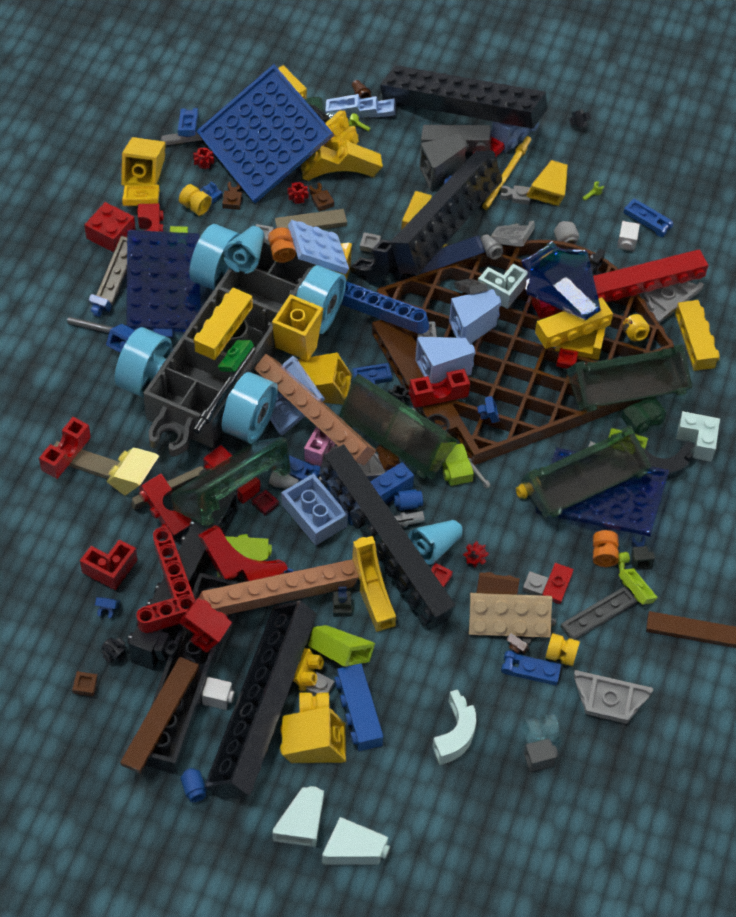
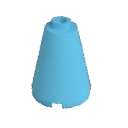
[223,226,265,274]
[408,520,463,565]

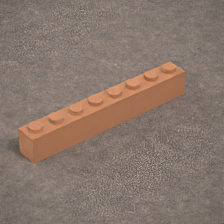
[254,354,376,466]
[199,560,359,615]

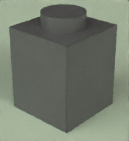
[524,738,558,772]

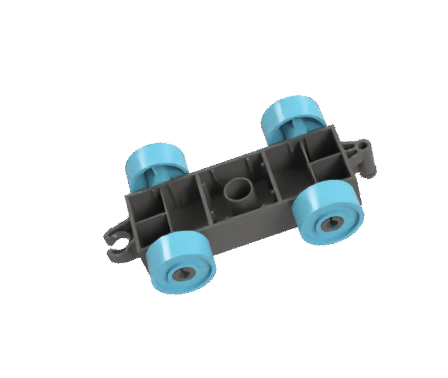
[115,224,346,457]

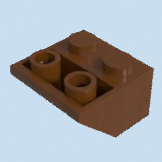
[476,572,520,595]

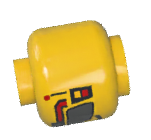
[622,314,650,342]

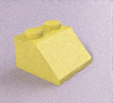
[107,447,159,496]

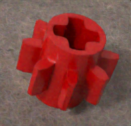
[193,148,214,169]
[287,182,309,204]
[463,541,489,567]

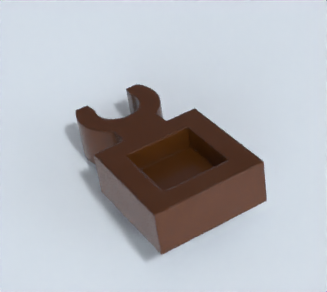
[222,182,242,210]
[309,183,334,212]
[376,443,400,470]

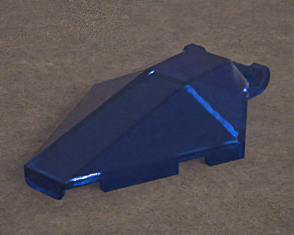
[521,241,601,321]

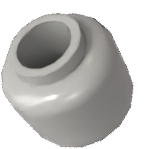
[554,221,579,245]

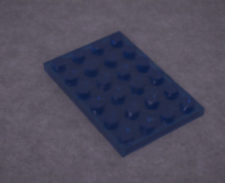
[126,230,200,332]
[536,447,669,537]

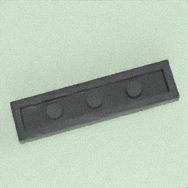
[560,586,637,640]

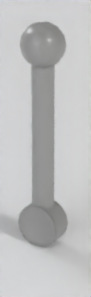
[468,458,490,489]

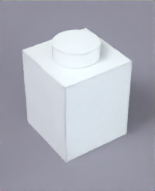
[617,221,640,251]
[202,677,235,710]

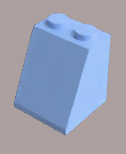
[449,289,501,344]
[415,337,475,383]

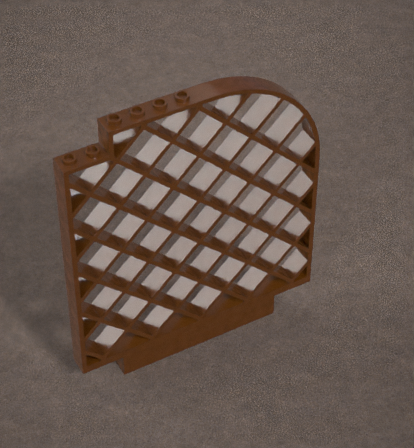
[372,240,674,465]

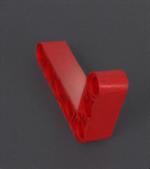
[136,527,195,633]

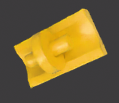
[293,648,324,691]

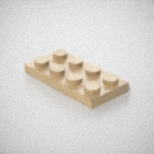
[469,593,552,637]

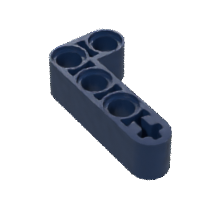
[419,235,485,274]

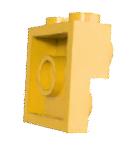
[325,111,359,151]

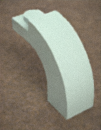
[432,689,476,765]

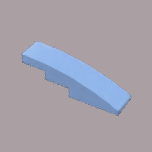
[325,94,396,118]

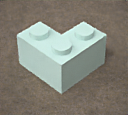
[478,264,529,309]
[676,411,720,462]

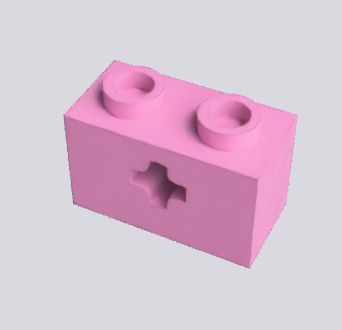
[304,426,336,467]

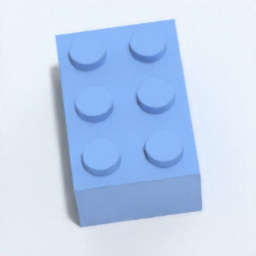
[282,473,348,546]

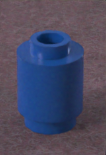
[394,489,423,510]
[180,768,207,802]

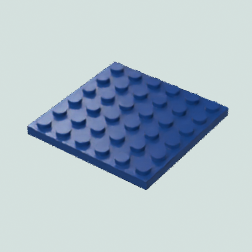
[196,64,334,203]

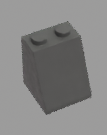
[419,134,467,191]

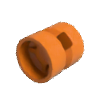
[268,227,296,263]
[593,530,619,567]

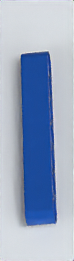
[341,281,430,334]

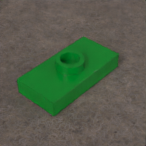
[218,340,254,372]

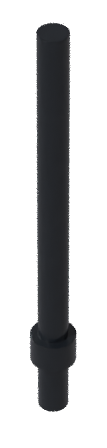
[193,347,256,434]

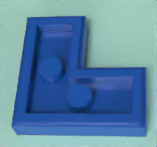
[352,363,392,402]

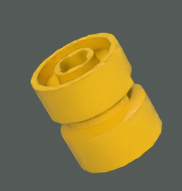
[179,184,212,216]
[545,633,580,667]
[299,692,329,713]

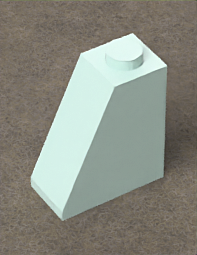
[273,786,324,847]
[322,817,390,865]

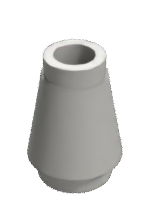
[481,235,503,259]
[269,469,298,489]

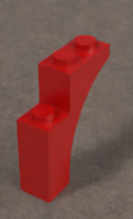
[198,525,288,582]

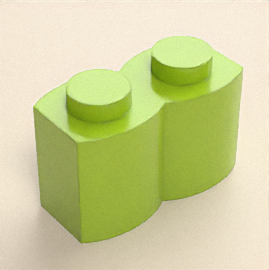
[437,444,474,486]

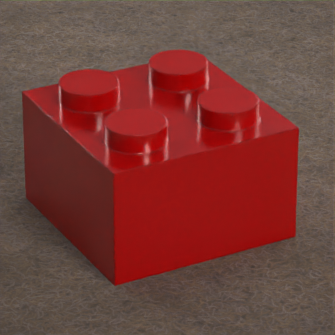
[84,202,136,252]

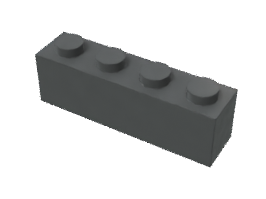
[421,125,492,152]

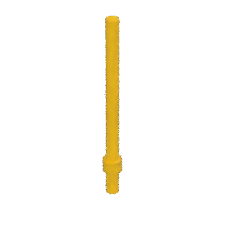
[482,136,532,210]

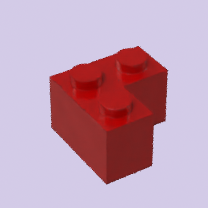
[80,540,138,590]
[179,598,232,652]

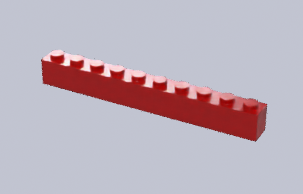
[532,249,709,319]

